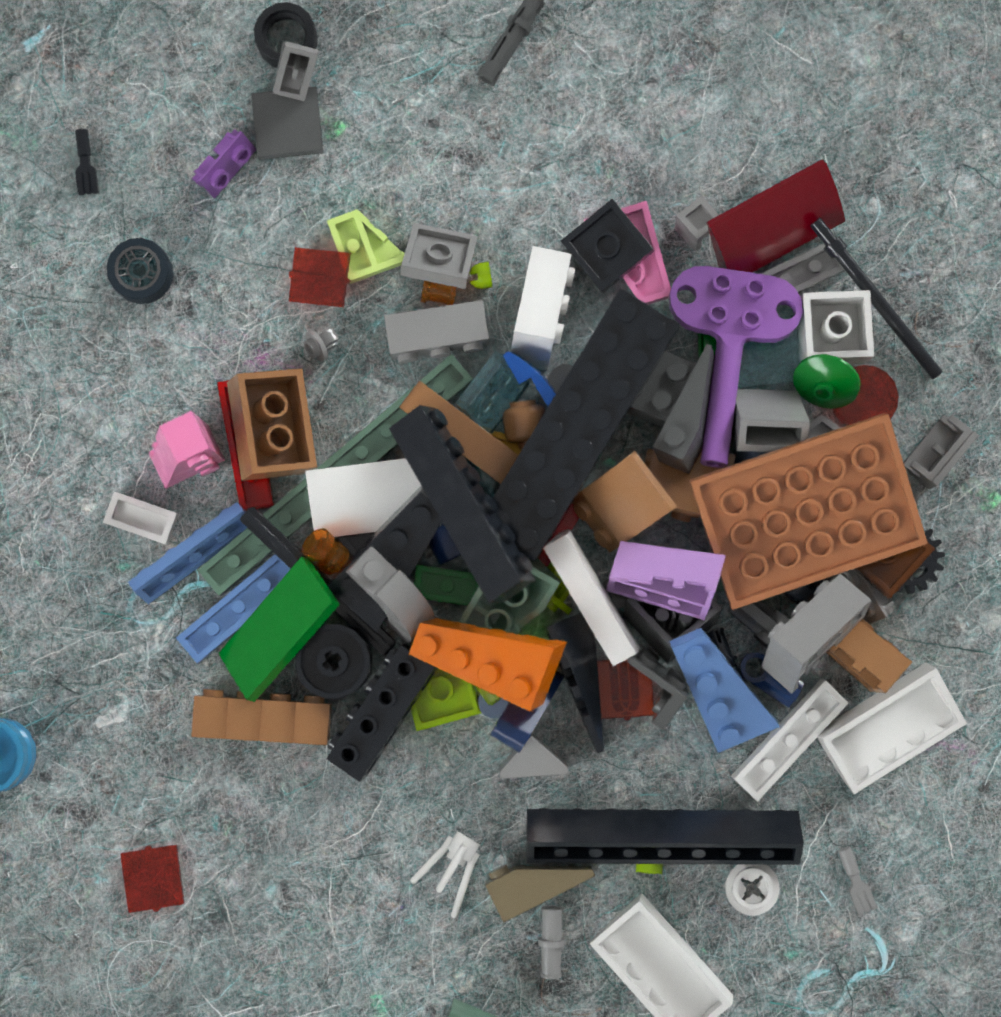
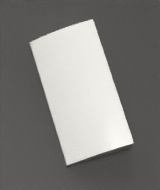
[305,458,443,540]
[543,529,639,666]
[817,663,967,794]
[589,893,733,1017]

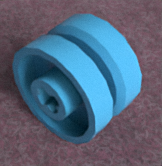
[0,717,36,793]

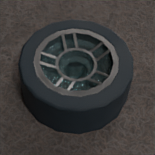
[106,238,173,304]

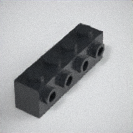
[326,644,438,782]

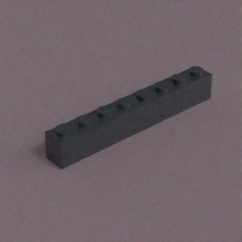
[526,808,804,865]

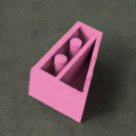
[149,411,225,489]

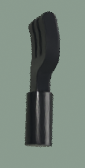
[75,129,99,196]

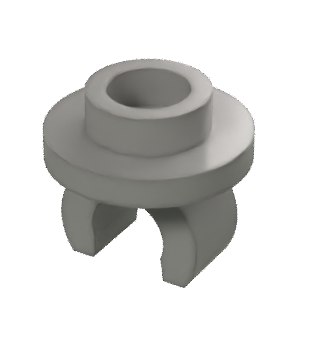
[304,328,339,362]

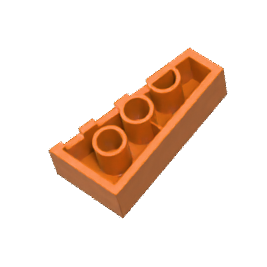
[409,618,567,711]

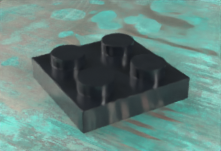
[561,199,654,293]

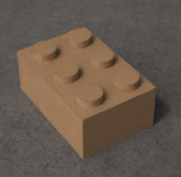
[227,369,317,481]

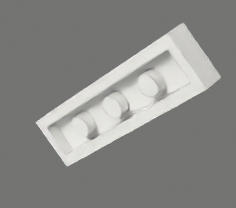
[730,678,848,802]

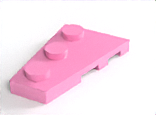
[584,201,671,305]

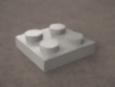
[400,223,478,289]

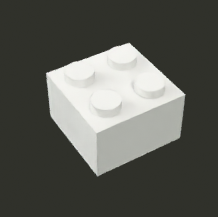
[798,290,874,364]

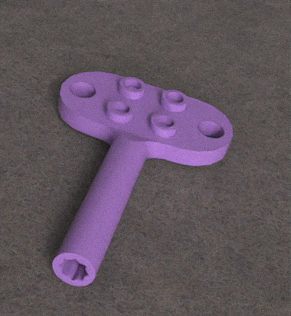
[669,266,803,468]

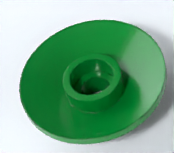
[793,354,861,409]

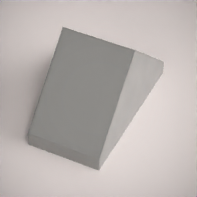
[272,41,319,101]
[499,733,568,779]

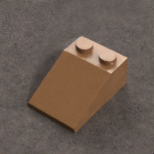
[572,451,677,553]

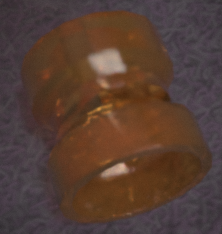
[302,528,349,575]

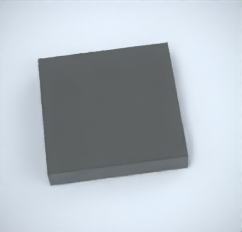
[251,87,324,160]

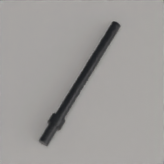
[810,217,943,379]

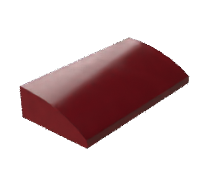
[706,159,845,273]

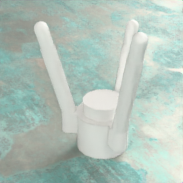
[410,831,480,919]

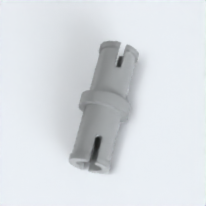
[538,906,565,979]

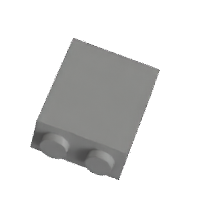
[732,389,810,452]

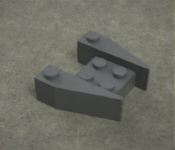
[627,344,715,474]

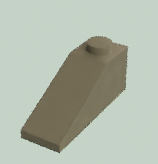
[485,864,595,923]

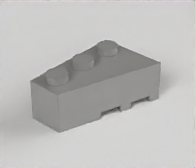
[762,574,871,694]

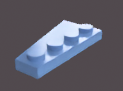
[669,628,780,753]

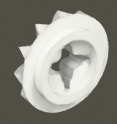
[725,865,780,916]

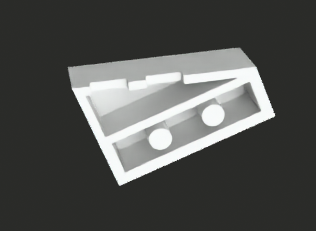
[511,246,575,371]

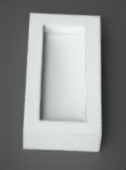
[103,491,179,545]

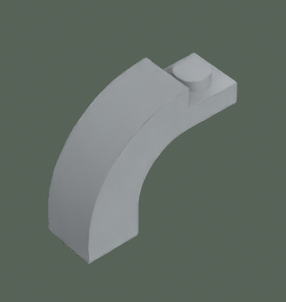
[346,546,434,643]

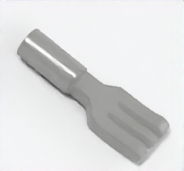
[838,846,878,915]

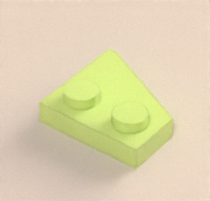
[326,209,405,284]

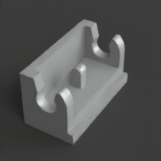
[903,415,979,489]

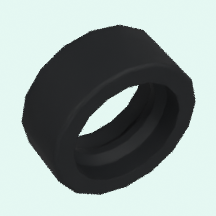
[254,2,318,68]

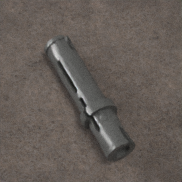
[476,0,545,86]

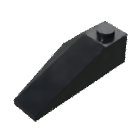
[544,613,604,754]

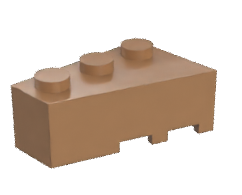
[826,619,912,693]

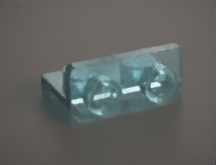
[455,351,530,434]

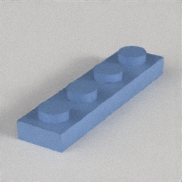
[128,502,247,604]
[176,554,290,664]

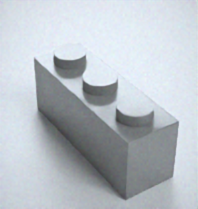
[384,300,489,363]

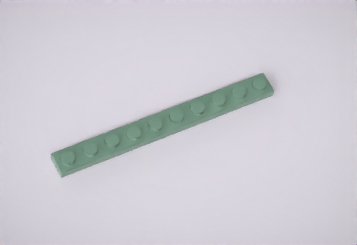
[197,354,473,596]

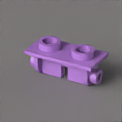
[192,129,257,198]

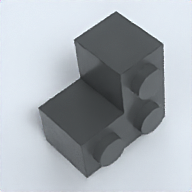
[623,598,723,663]

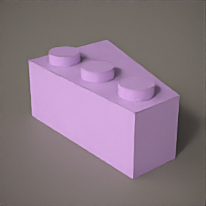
[606,541,726,620]

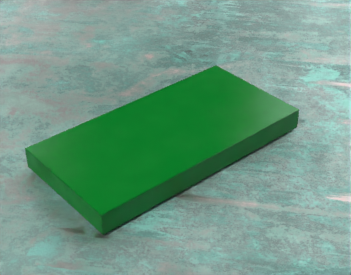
[218,557,340,702]

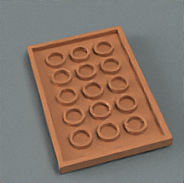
[689,413,928,610]

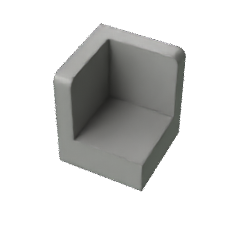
[675,195,719,252]

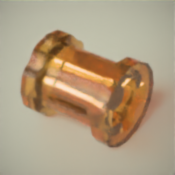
[421,281,458,305]

